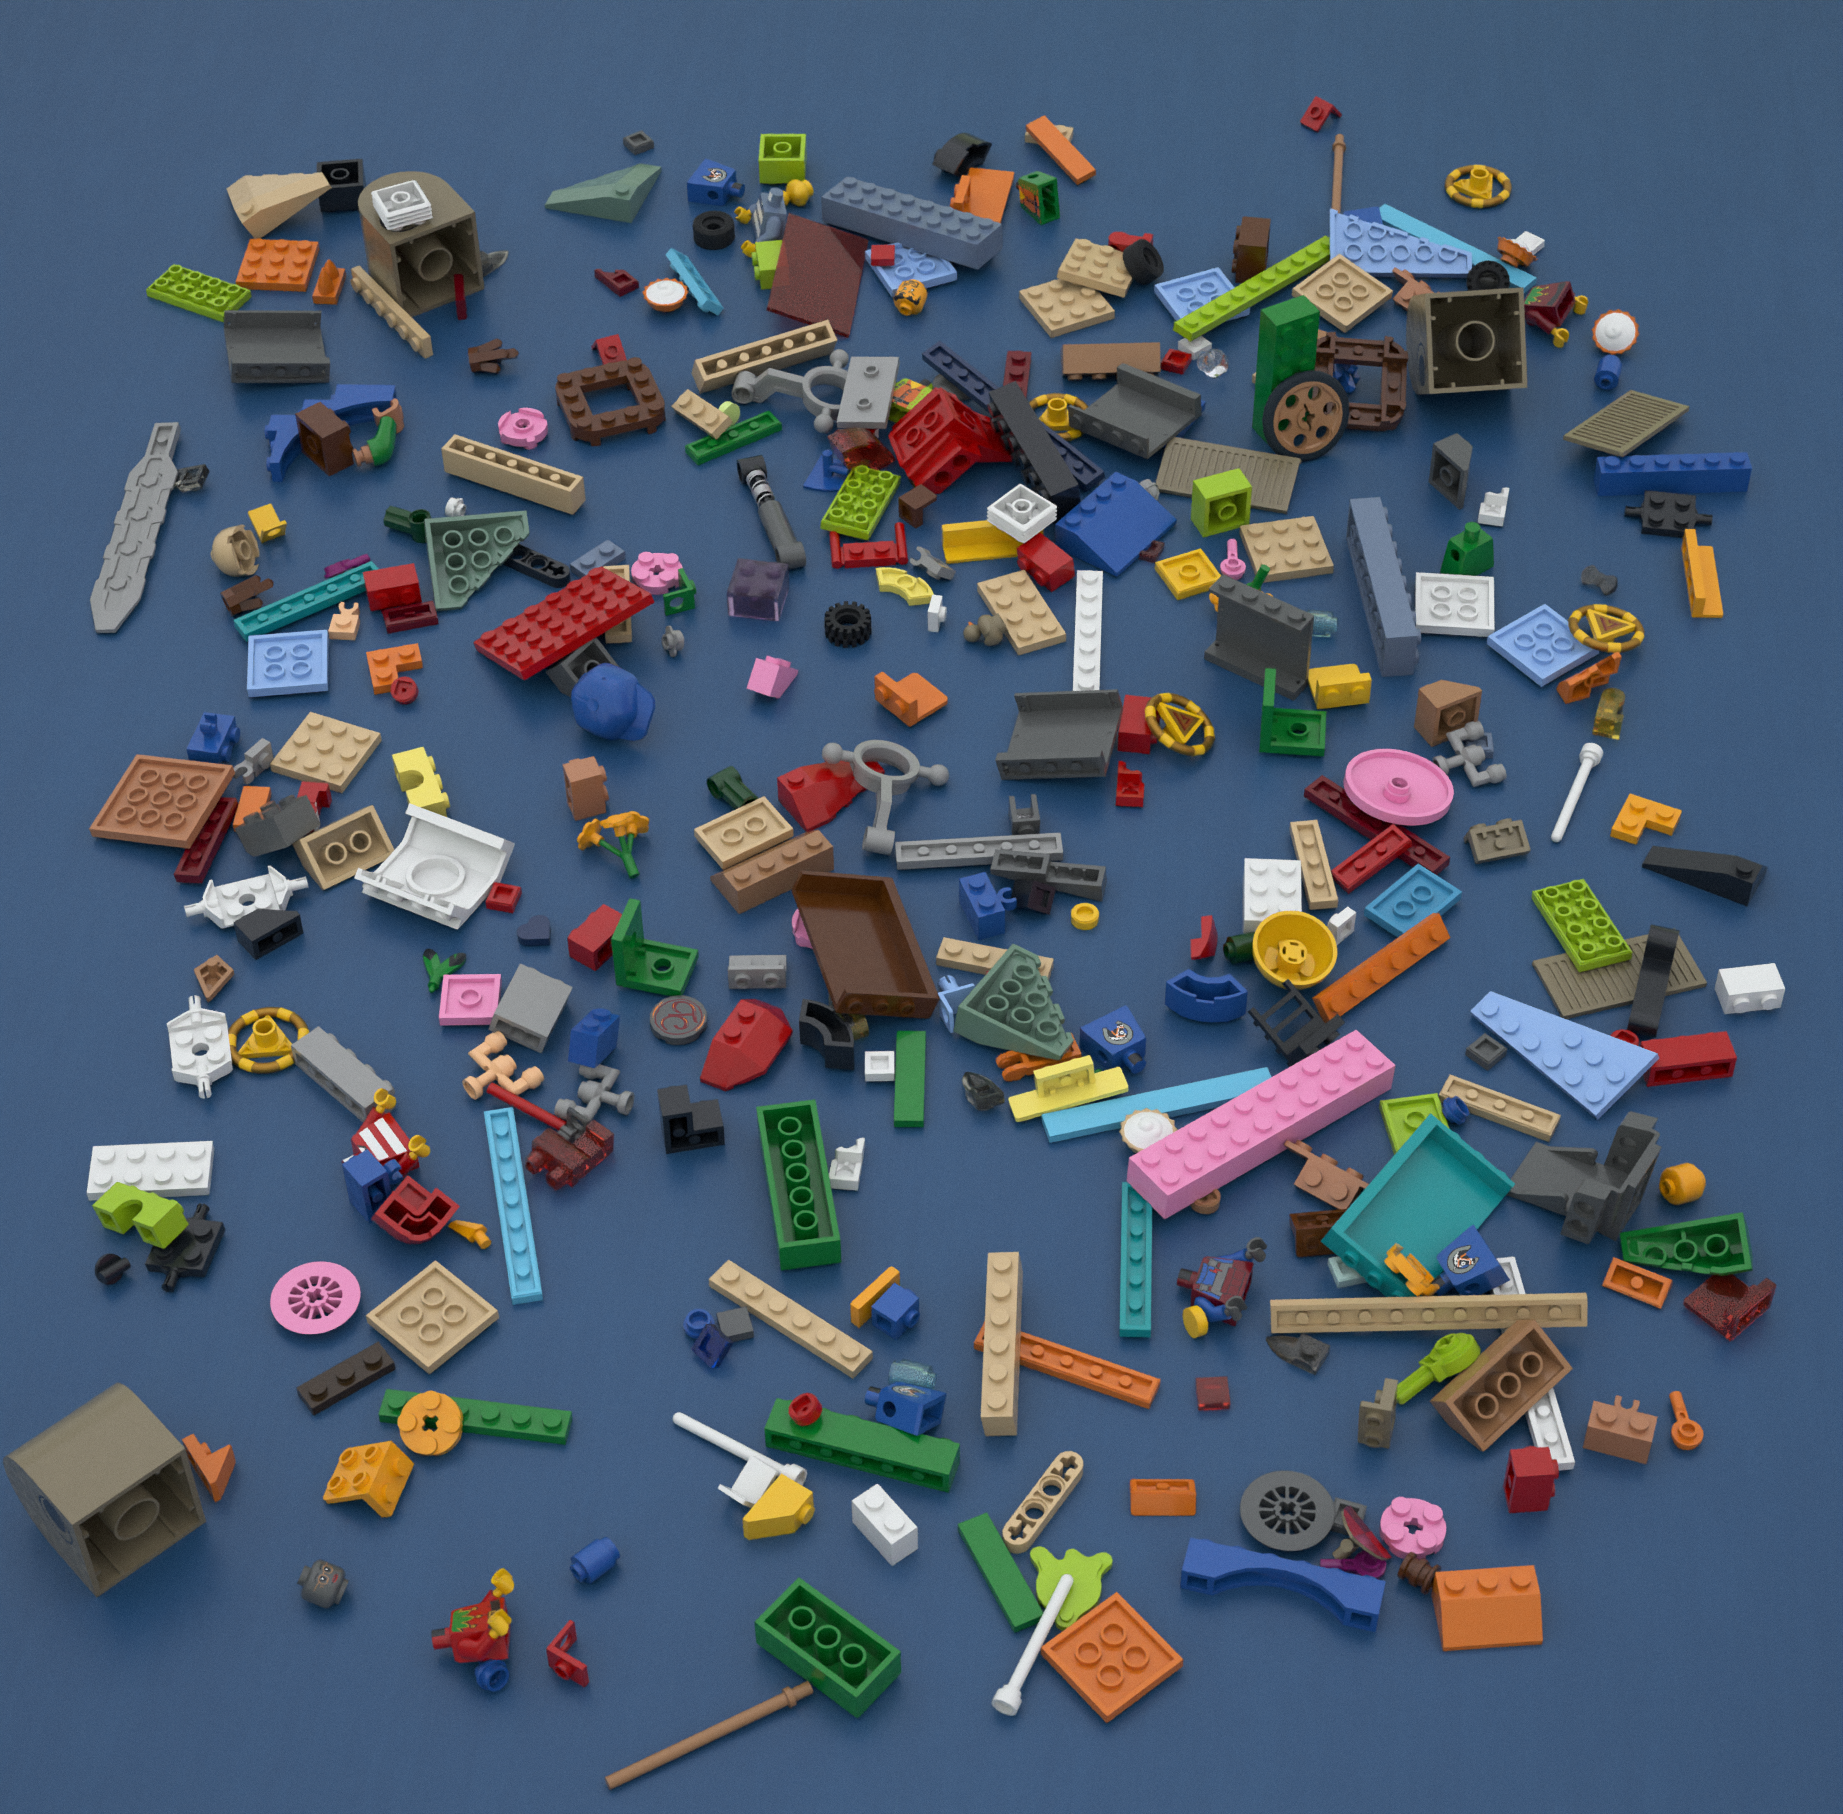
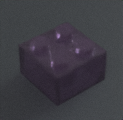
[727,558,789,621]

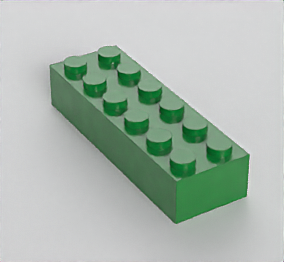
[1252,295,1320,444]
[756,1099,841,1270]

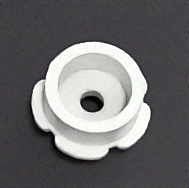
[445,497,466,517]

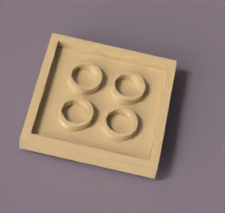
[1057,239,1134,297]
[1292,254,1393,333]
[1019,279,1115,338]
[1239,516,1334,583]
[270,712,382,793]
[366,1260,499,1375]

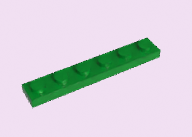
[378,1389,573,1445]

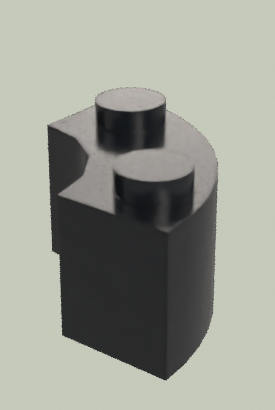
[932,133,992,179]
[799,999,855,1070]

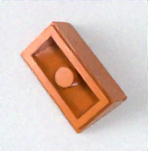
[1602,1257,1673,1309]
[1130,1479,1196,1516]

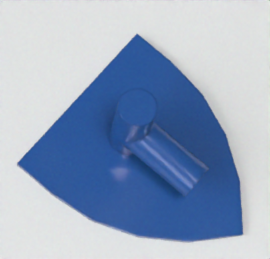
[803,450,852,492]

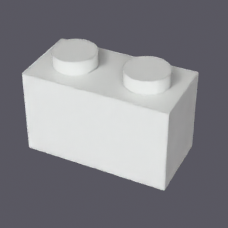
[1715,963,1785,1014]
[852,1484,918,1566]

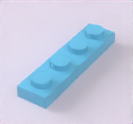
[666,248,724,315]

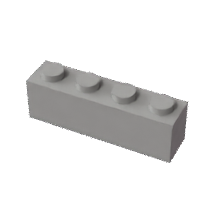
[291,1026,396,1123]

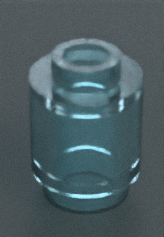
[1308,609,1338,637]
[888,1359,937,1390]

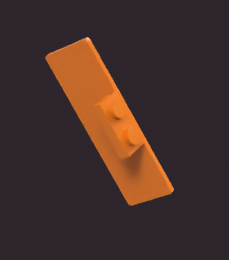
[950,167,1014,223]

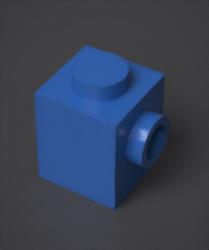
[871,1283,920,1340]

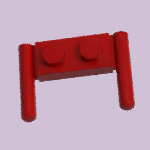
[829,522,908,569]

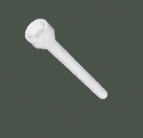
[1551,743,1603,842]
[673,1412,807,1486]
[992,1574,1074,1716]

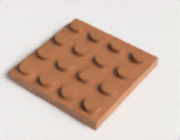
[89,754,235,849]

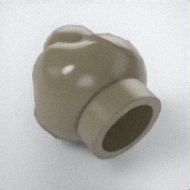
[963,613,1008,646]

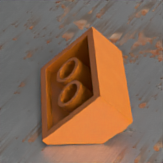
[1431,1565,1543,1651]

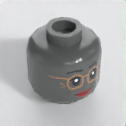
[297,1559,349,1609]

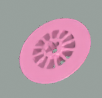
[270,1262,360,1334]

